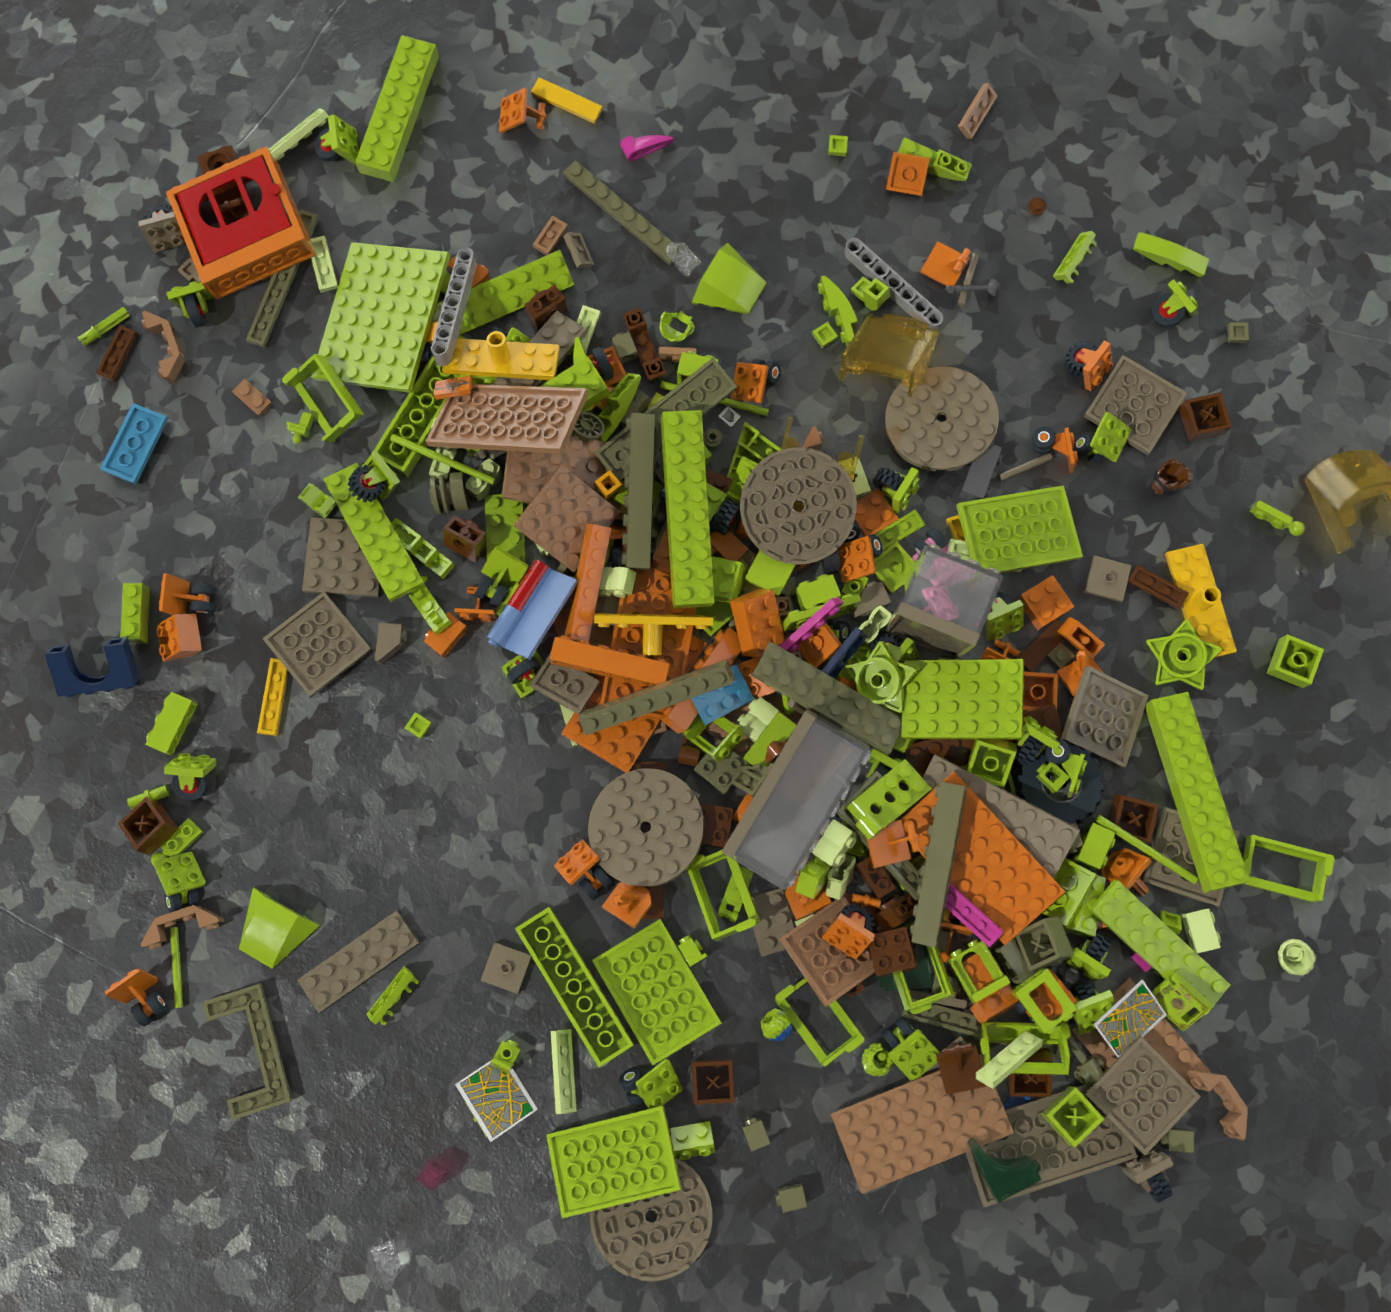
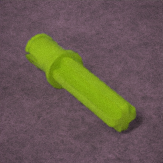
[78,307,130,347]

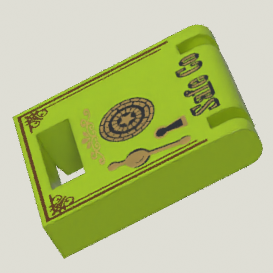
[1151,972,1212,1031]

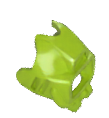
[660,311,695,343]

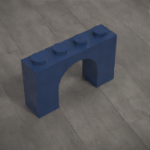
[45,637,139,697]

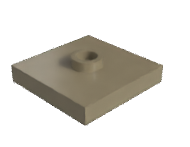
[1084,555,1131,602]
[480,942,532,994]

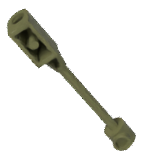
[991,937,1104,1085]

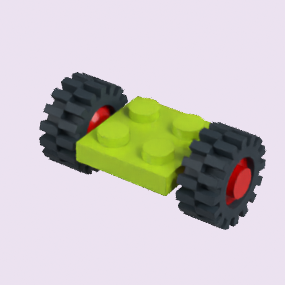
[660,483,740,536]

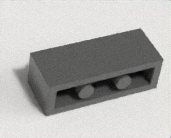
[959,444,1003,501]

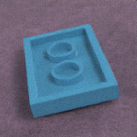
[691,664,754,725]

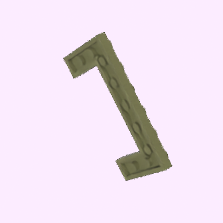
[836,771,926,900]
[202,983,292,1120]

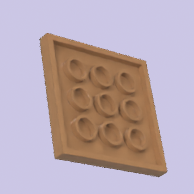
[513,464,620,572]
[779,897,875,1007]

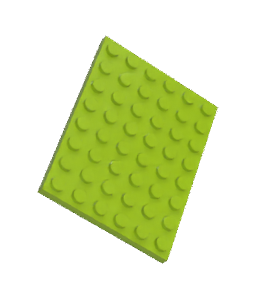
[311,242,451,393]

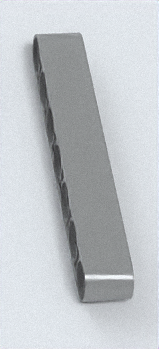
[844,238,943,333]
[431,248,477,366]

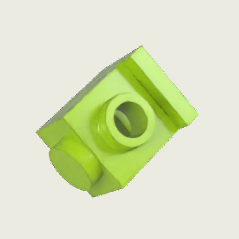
[841,577,869,596]
[1036,762,1069,793]
[678,935,707,967]
[491,1040,520,1074]

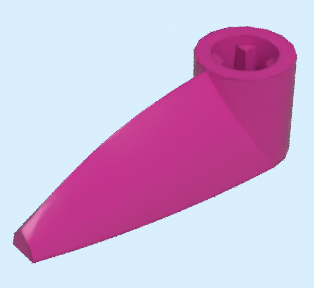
[620,135,674,161]

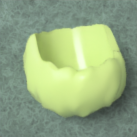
[1278,939,1316,976]

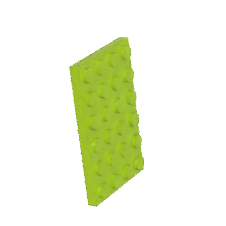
[956,485,1083,577]
[901,659,1024,739]
[592,919,721,1065]
[546,1106,682,1218]

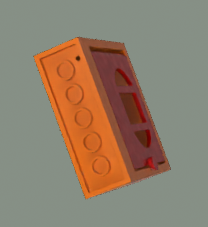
[166,146,317,300]

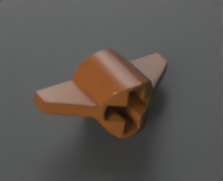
[764,741,787,764]

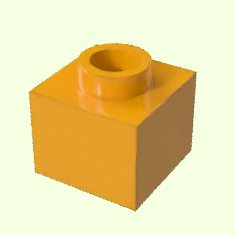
[595,470,622,500]

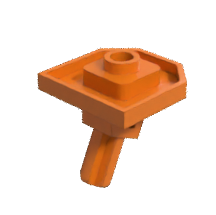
[1056,650,1103,696]
[1101,848,1151,896]
[785,876,832,921]
[602,882,652,929]

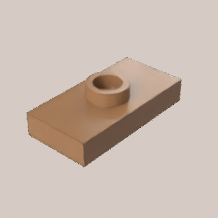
[659,347,696,363]

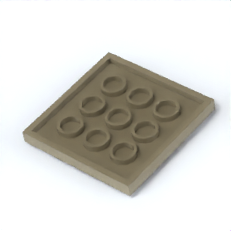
[1083,355,1187,455]
[302,517,380,597]
[263,592,372,698]
[1061,666,1149,768]
[1142,807,1240,907]
[1084,1036,1201,1155]

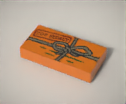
[433,376,473,400]

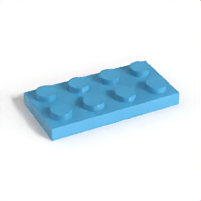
[100,403,169,485]

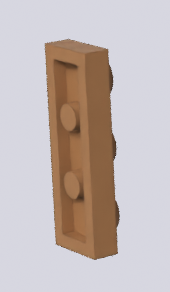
[958,83,998,139]

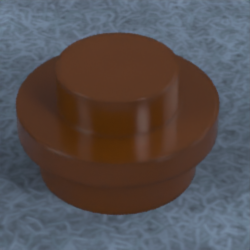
[1028,197,1046,216]

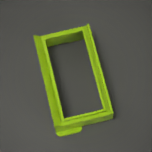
[282,354,364,443]
[1243,835,1334,903]
[687,850,761,941]
[889,920,955,1014]
[775,977,864,1067]
[980,1022,1070,1075]

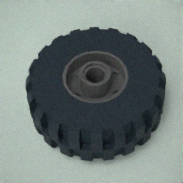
[1012,739,1105,825]

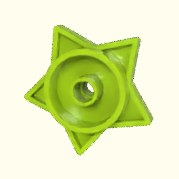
[1146,619,1222,691]
[845,641,918,713]

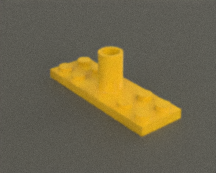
[442,331,560,380]
[1165,544,1237,658]
[594,613,713,655]

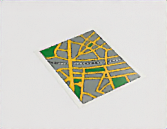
[1094,979,1167,1057]
[455,1054,538,1142]

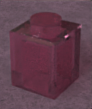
[416,1158,448,1191]

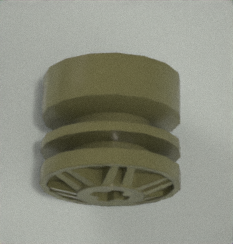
[429,471,470,515]

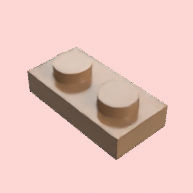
[533,216,568,255]
[232,379,273,417]

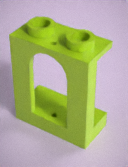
[682,713,745,763]
[947,938,1010,1003]
[1010,968,1077,1034]

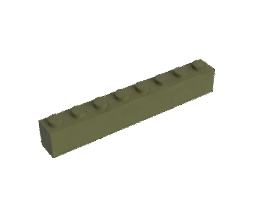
[622,413,655,570]
[578,660,734,736]
[909,781,968,947]

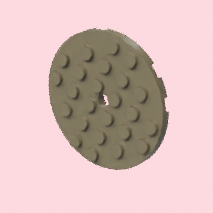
[885,366,999,471]
[740,447,857,564]
[588,768,705,887]
[590,1157,713,1281]

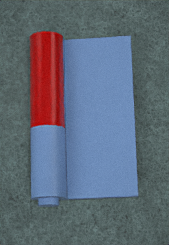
[486,559,579,660]

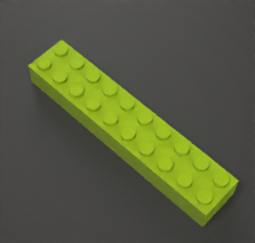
[661,410,714,608]
[1145,692,1249,893]

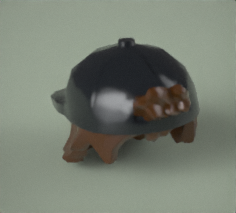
[1152,459,1193,496]

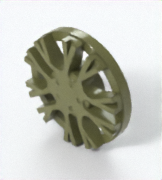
[572,411,605,442]

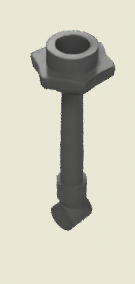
[945,279,1000,296]

